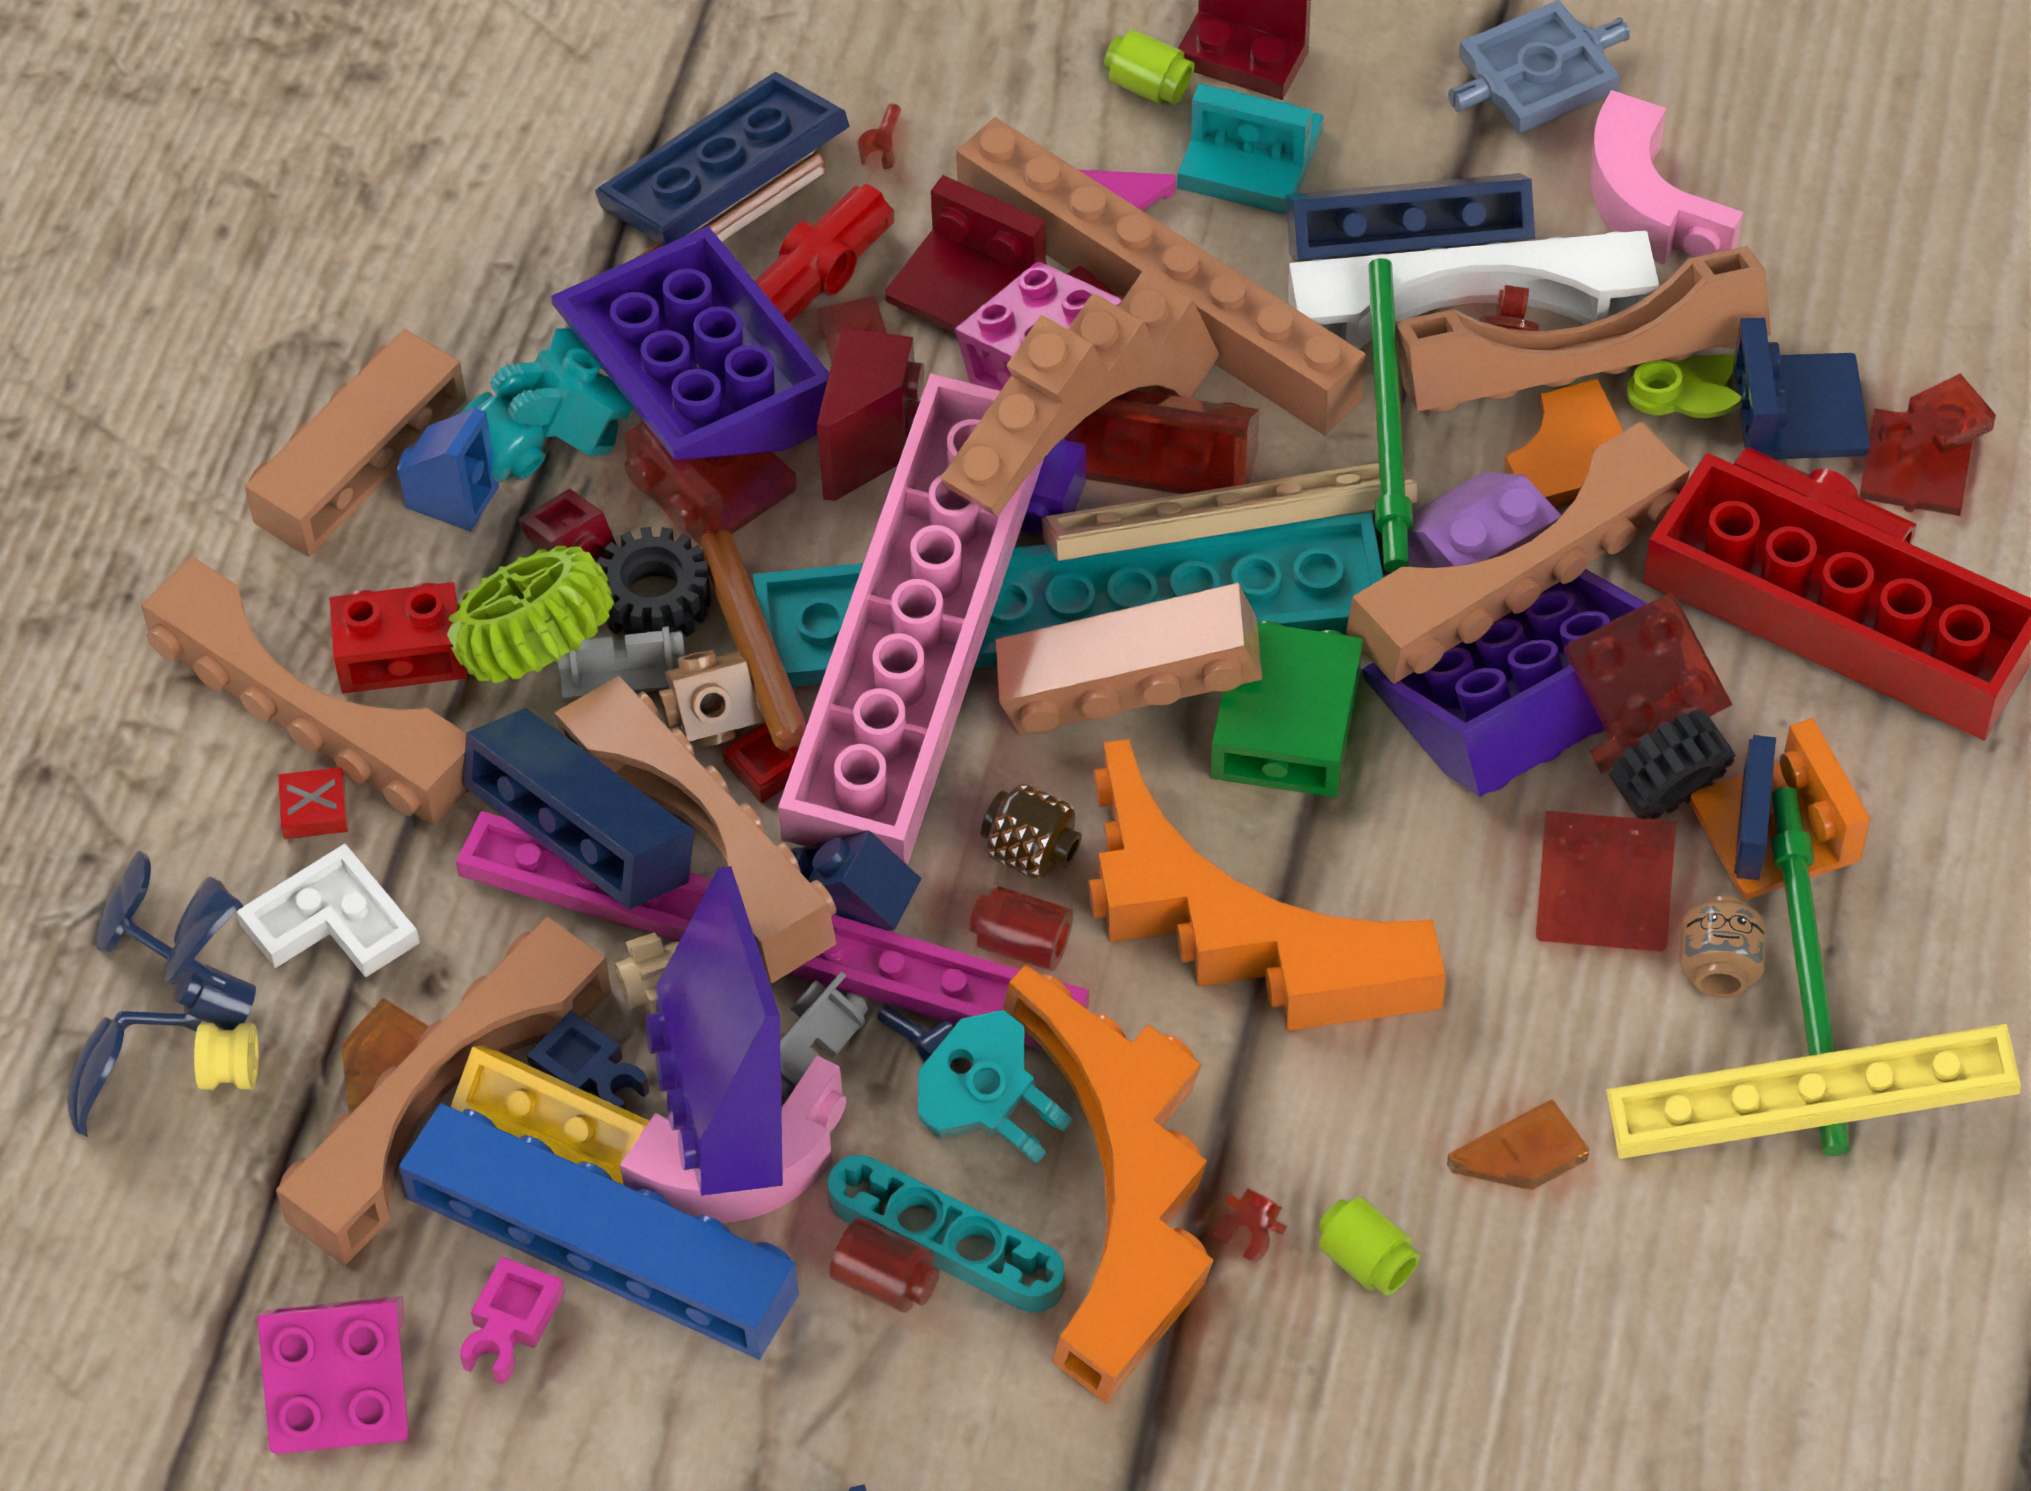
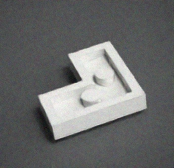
[236,844,420,978]

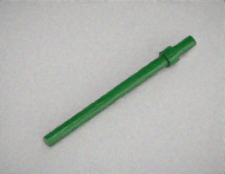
[1368,258,1413,573]
[1771,787,1850,1156]

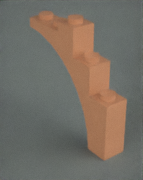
[941,271,1220,517]

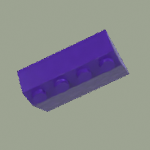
[551,226,829,460]
[1361,569,1688,797]
[645,866,783,1196]

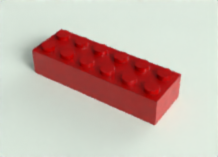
[1643,452,2031,741]

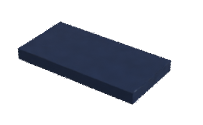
[595,72,850,245]

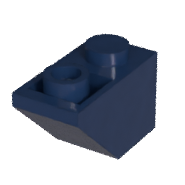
[791,830,922,931]

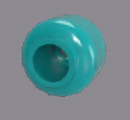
[461,392,546,482]

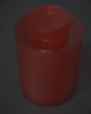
[969,886,1073,971]
[829,1217,940,1313]

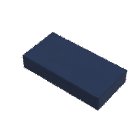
[1734,735,1776,881]

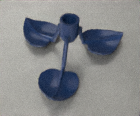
[67,851,256,1137]

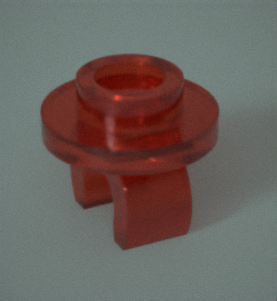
[1479,285,1539,331]
[1214,1187,1288,1262]

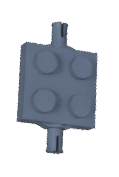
[1448,0,1630,134]

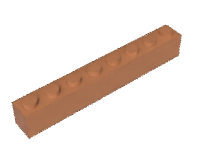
[956,117,1366,436]

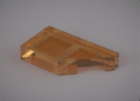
[341,998,429,1112]
[1447,1099,1590,1190]

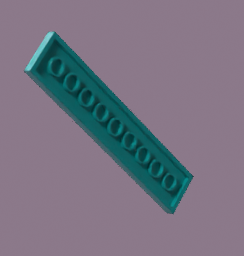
[753,512,1384,687]

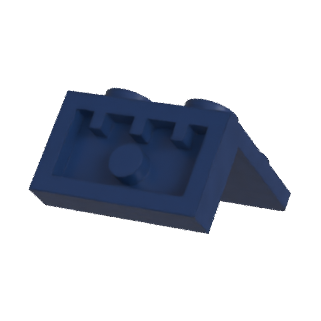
[1734,317,1870,459]

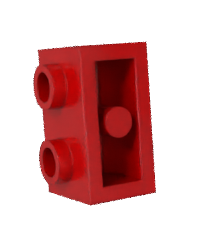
[329,582,467,694]

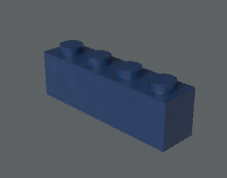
[1285,173,1536,260]
[463,708,694,910]

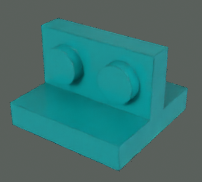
[1177,83,1324,215]

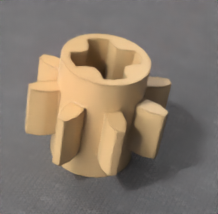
[614,932,678,1014]

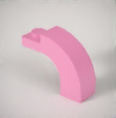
[1589,90,1743,265]
[620,1055,846,1223]

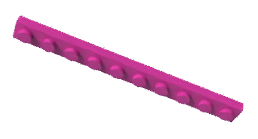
[456,811,1089,1050]

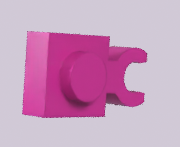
[460,1256,565,1384]

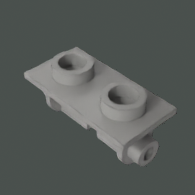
[558,626,685,701]
[780,971,868,1104]

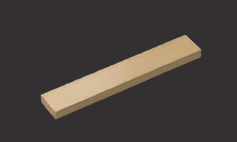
[1042,463,1417,561]

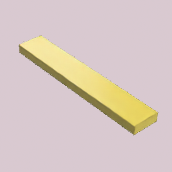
[1606,1024,2021,1159]

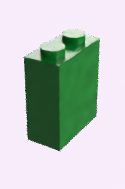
[1211,621,1363,798]

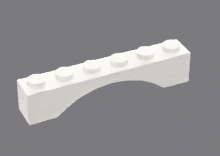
[1288,230,1659,349]

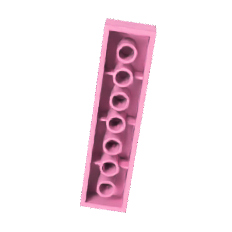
[778,373,1044,865]

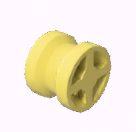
[194,1023,259,1090]

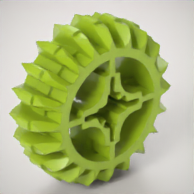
[447,546,614,683]

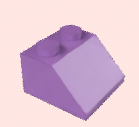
[1407,472,1562,568]

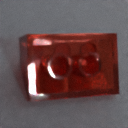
[1064,390,1259,494]

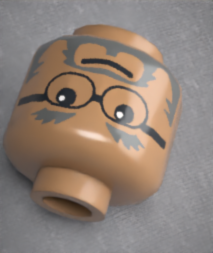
[1679,896,1767,998]

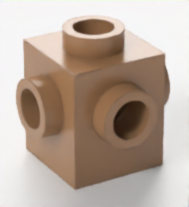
[659,650,761,747]

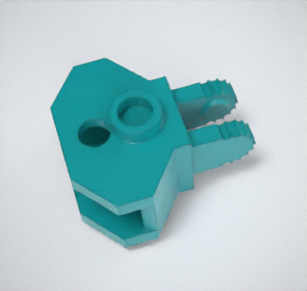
[490,328,633,456]
[918,1010,1073,1164]

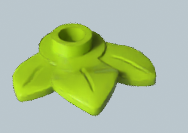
[1627,354,1741,418]

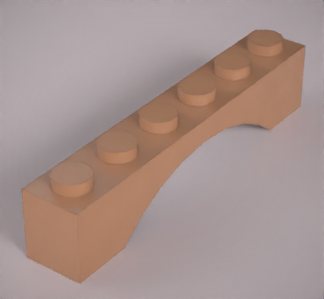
[1396,246,1771,412]
[1346,421,1690,684]
[141,556,469,826]
[555,675,837,984]
[276,916,612,1266]

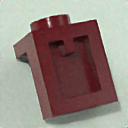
[518,488,617,563]

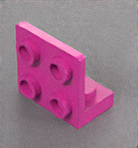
[955,262,1121,391]
[257,1296,409,1454]

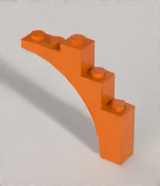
[1088,739,1446,1031]
[1003,964,1213,1404]

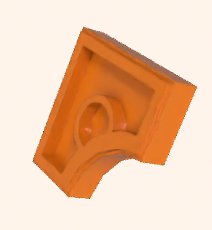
[1504,379,1624,507]

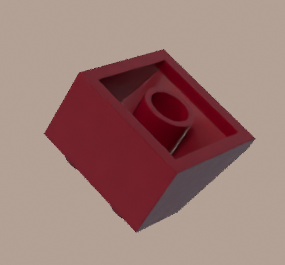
[817,328,924,501]

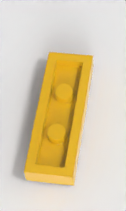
[451,1045,650,1185]

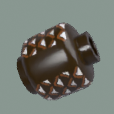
[981,784,1082,879]

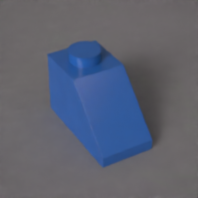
[397,408,499,532]

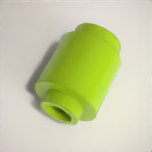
[1104,29,1195,105]
[1318,1197,1421,1296]

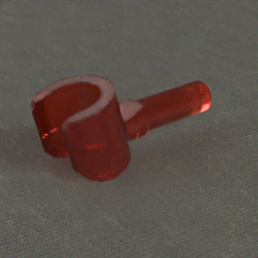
[858,103,901,169]

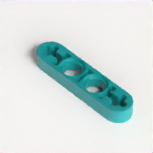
[828,1155,1065,1313]

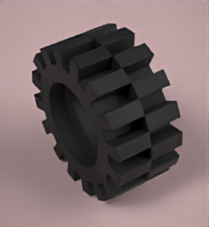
[597,527,711,639]
[1609,710,1736,821]

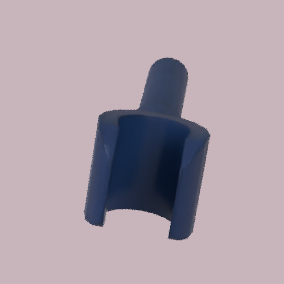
[877,1006,958,1064]

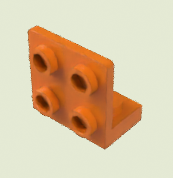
[1690,718,1871,900]

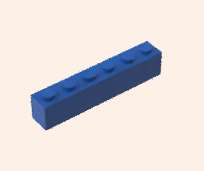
[399,1103,799,1360]

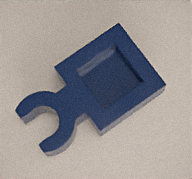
[527,1010,649,1110]

